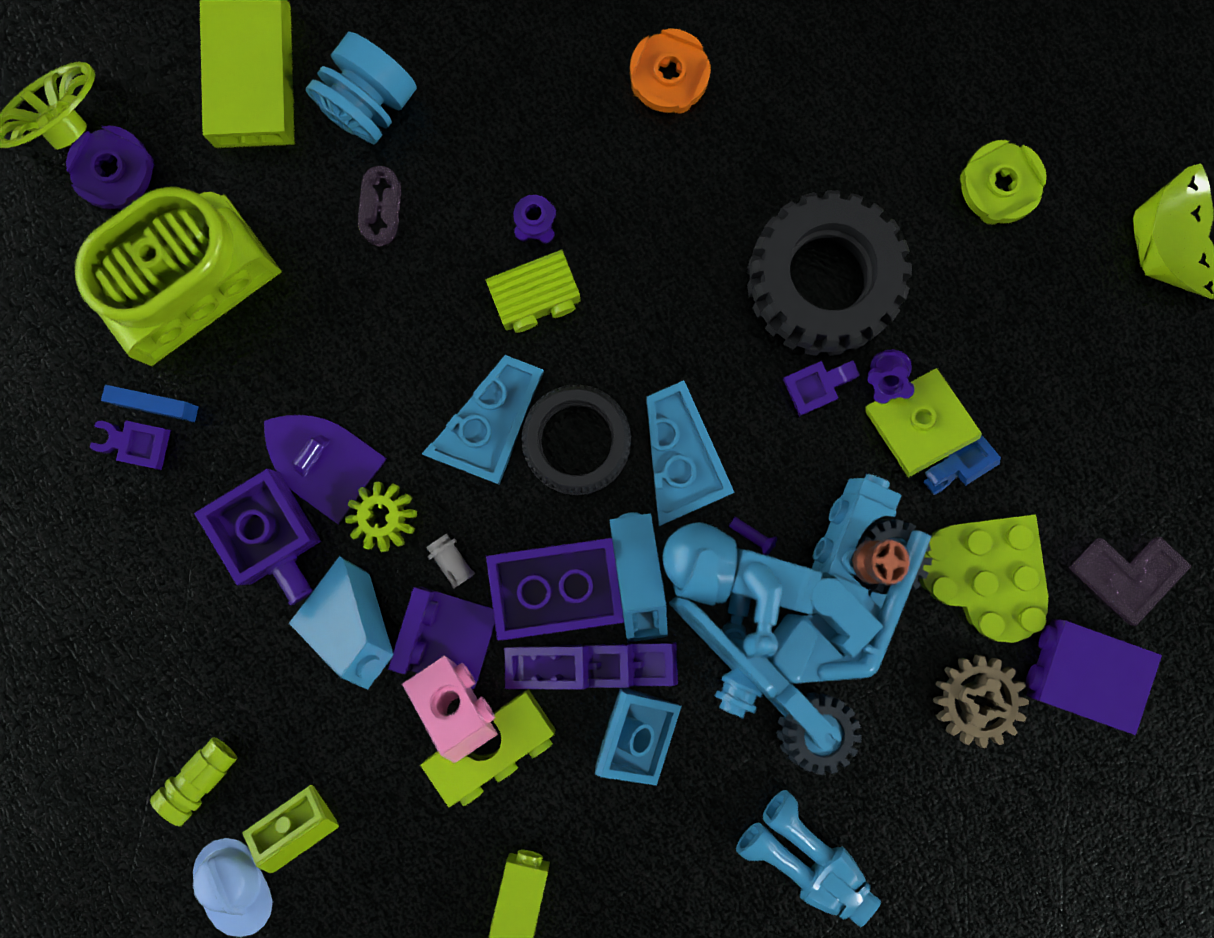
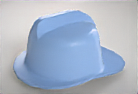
[193,838,273,937]

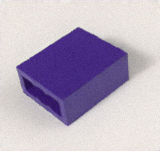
[1026,619,1162,735]

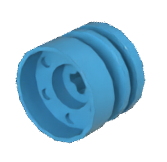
[305,31,417,144]

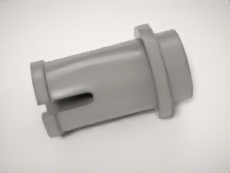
[426,533,475,589]

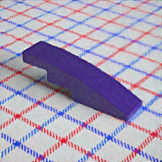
[504,643,678,689]

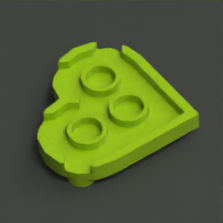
[919,515,1048,643]

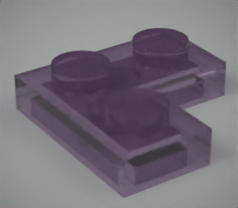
[1069,537,1191,626]

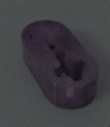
[358,166,401,246]

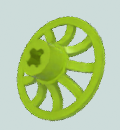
[0,62,95,149]

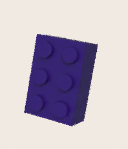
[486,538,624,640]

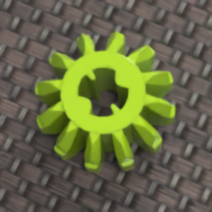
[345,481,417,552]

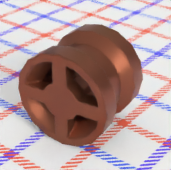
[853,540,909,584]

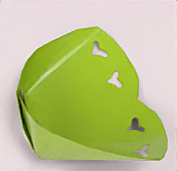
[1133,163,1214,300]

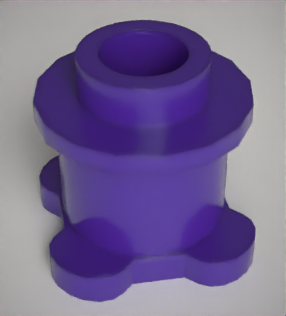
[513,195,556,243]
[868,349,914,404]

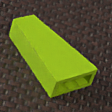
[489,850,550,938]

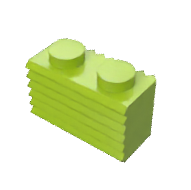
[485,250,581,333]

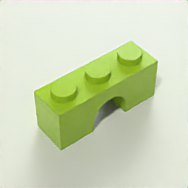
[421,689,556,807]

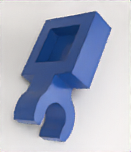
[924,435,1001,495]

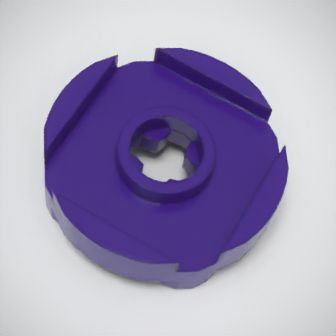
[66,126,154,210]

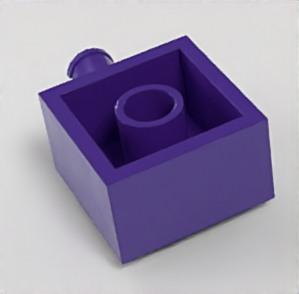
[194,469,321,605]

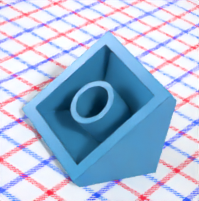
[595,688,681,785]

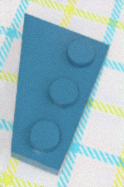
[422,355,544,485]
[646,380,735,526]

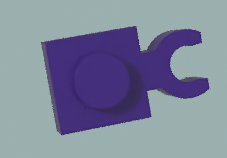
[90,420,171,470]

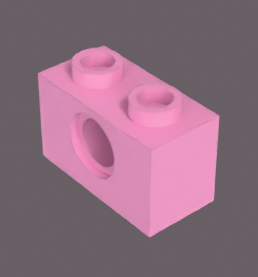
[402,656,498,763]

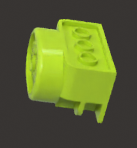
[75,187,282,366]

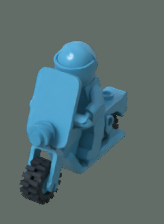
[663,474,932,775]

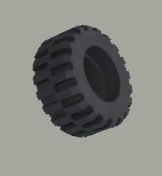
[747,190,912,356]

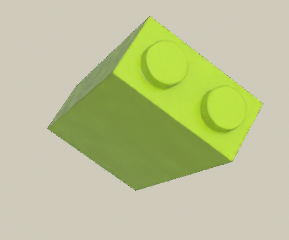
[200,0,294,148]

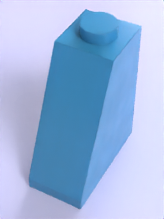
[609,513,668,642]
[289,556,394,689]

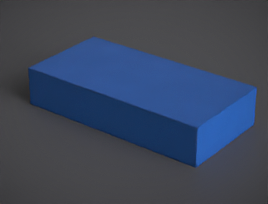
[101,385,198,422]

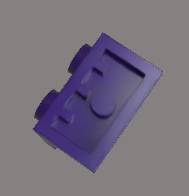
[388,587,495,689]

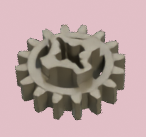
[933,655,1029,748]

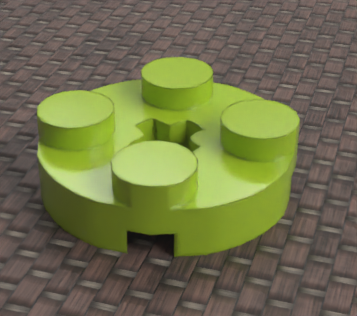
[960,140,1046,224]

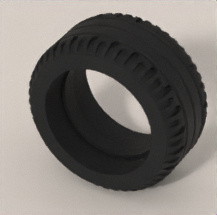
[522,385,631,495]

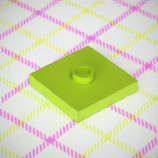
[865,368,982,477]

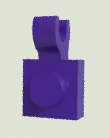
[783,361,860,416]

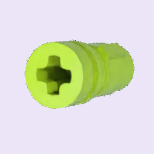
[150,737,237,826]

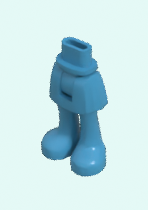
[736,790,881,927]

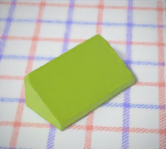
[242,785,339,873]

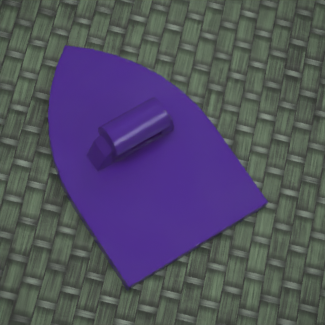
[264,415,387,524]

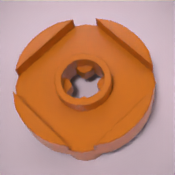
[630,29,710,113]

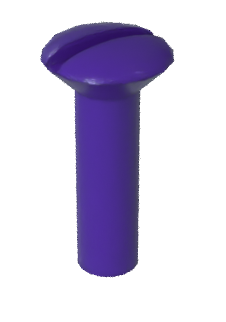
[729,517,777,556]

